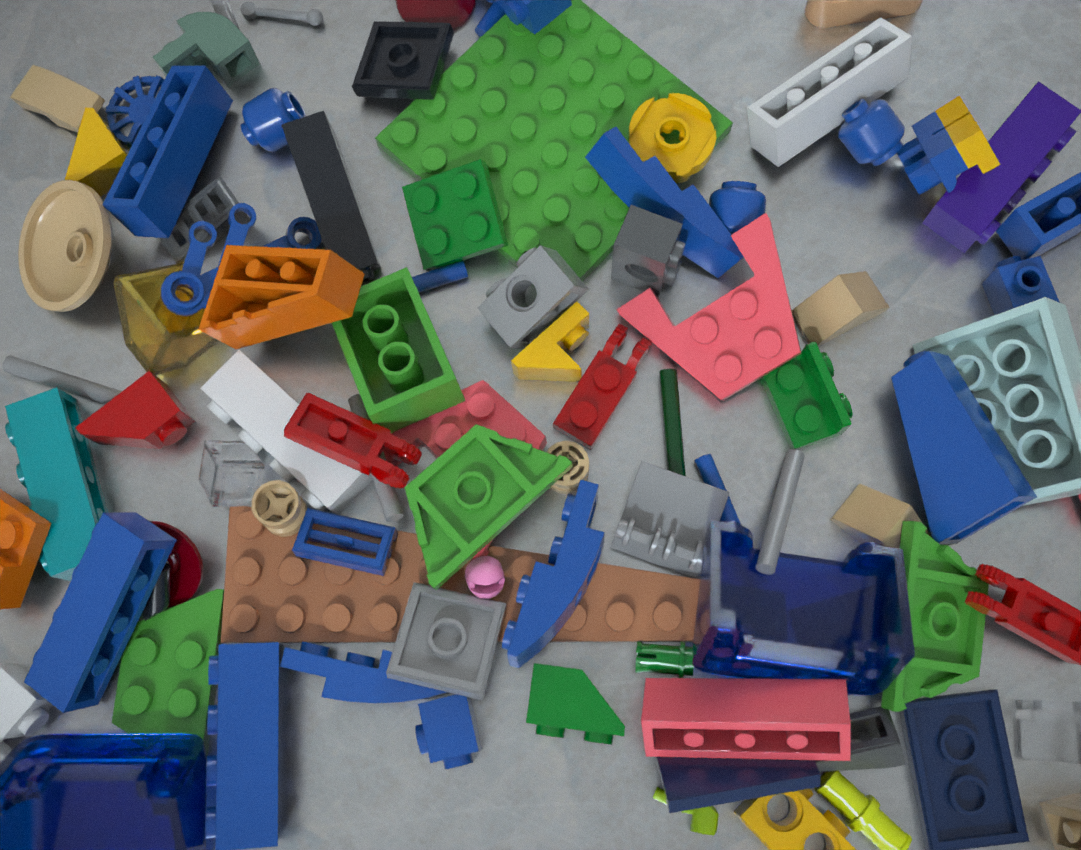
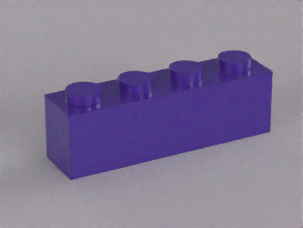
[922,81,1081,254]

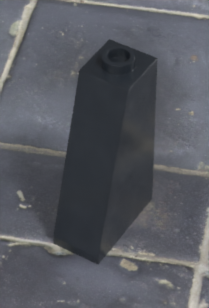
[281,110,381,283]

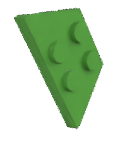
[405,424,573,590]
[881,521,989,712]
[112,589,224,776]

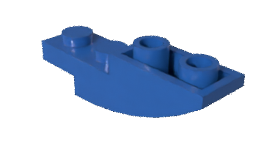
[502,480,605,668]
[280,641,449,703]

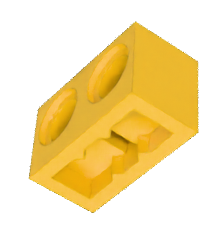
[733,789,856,850]

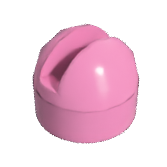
[465,556,505,599]

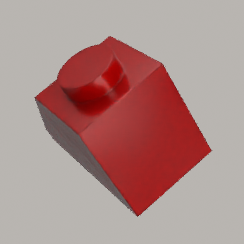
[75,371,196,449]

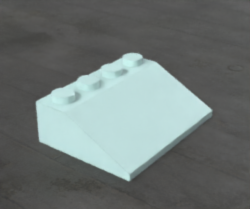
[913,297,1081,506]

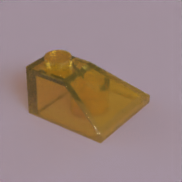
[113,262,219,375]

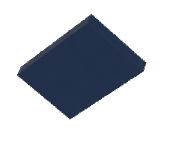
[899,689,1029,850]
[656,757,821,813]

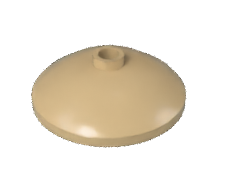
[18,180,113,312]

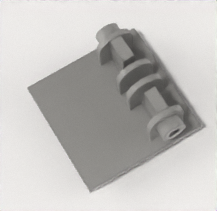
[611,461,730,579]

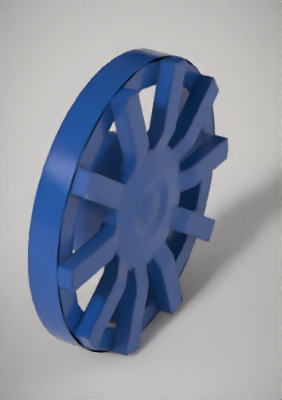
[106,75,165,148]

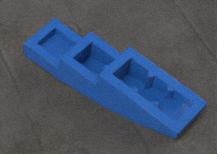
[585,127,744,278]

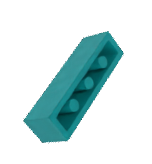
[5,387,109,581]

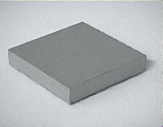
[386,582,506,700]

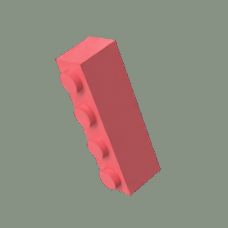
[641,678,851,761]

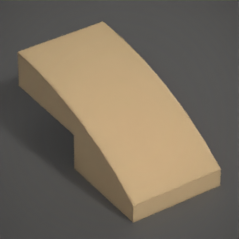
[10,65,105,132]

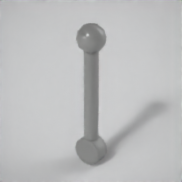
[240,1,323,26]

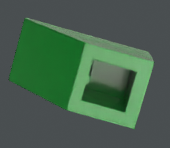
[526,663,625,745]

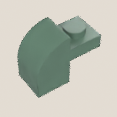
[153,12,260,88]

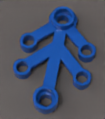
[161,203,322,316]

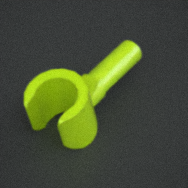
[653,787,719,836]

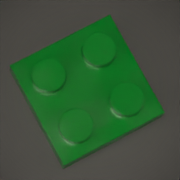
[402,159,509,271]

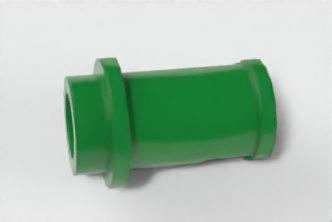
[635,641,694,678]

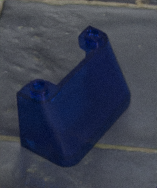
[692,520,915,695]
[0,733,207,850]

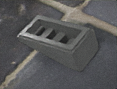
[160,176,250,266]
[815,706,906,771]

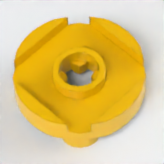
[628,93,716,183]

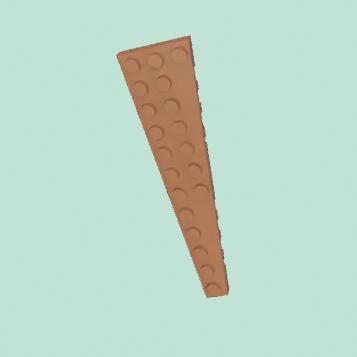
[221,504,787,643]

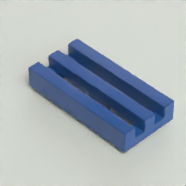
[292,508,398,576]

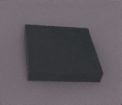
[352,21,454,100]

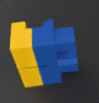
[897,95,1001,195]

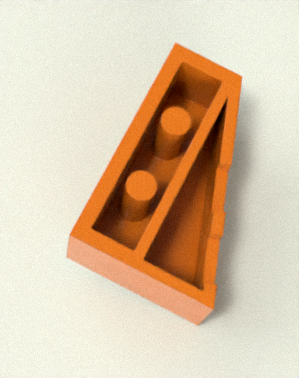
[198,245,365,349]

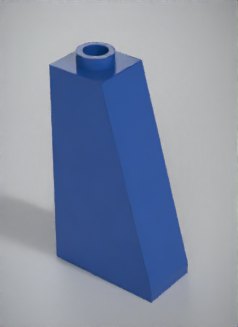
[891,351,1037,544]

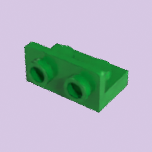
[760,342,853,450]

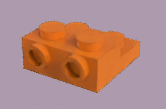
[0,489,52,610]

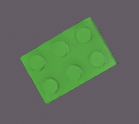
[332,267,465,433]

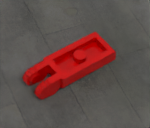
[553,323,652,450]
[284,392,422,489]
[964,564,1081,665]

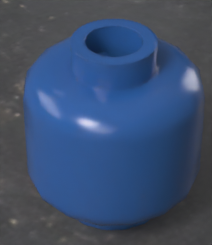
[240,87,306,152]
[838,98,905,166]
[709,181,766,235]

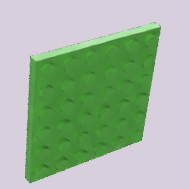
[375,0,733,281]

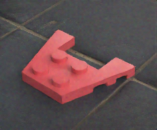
[616,213,801,401]
[383,380,547,560]

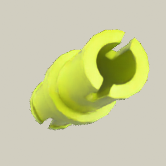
[814,771,912,850]

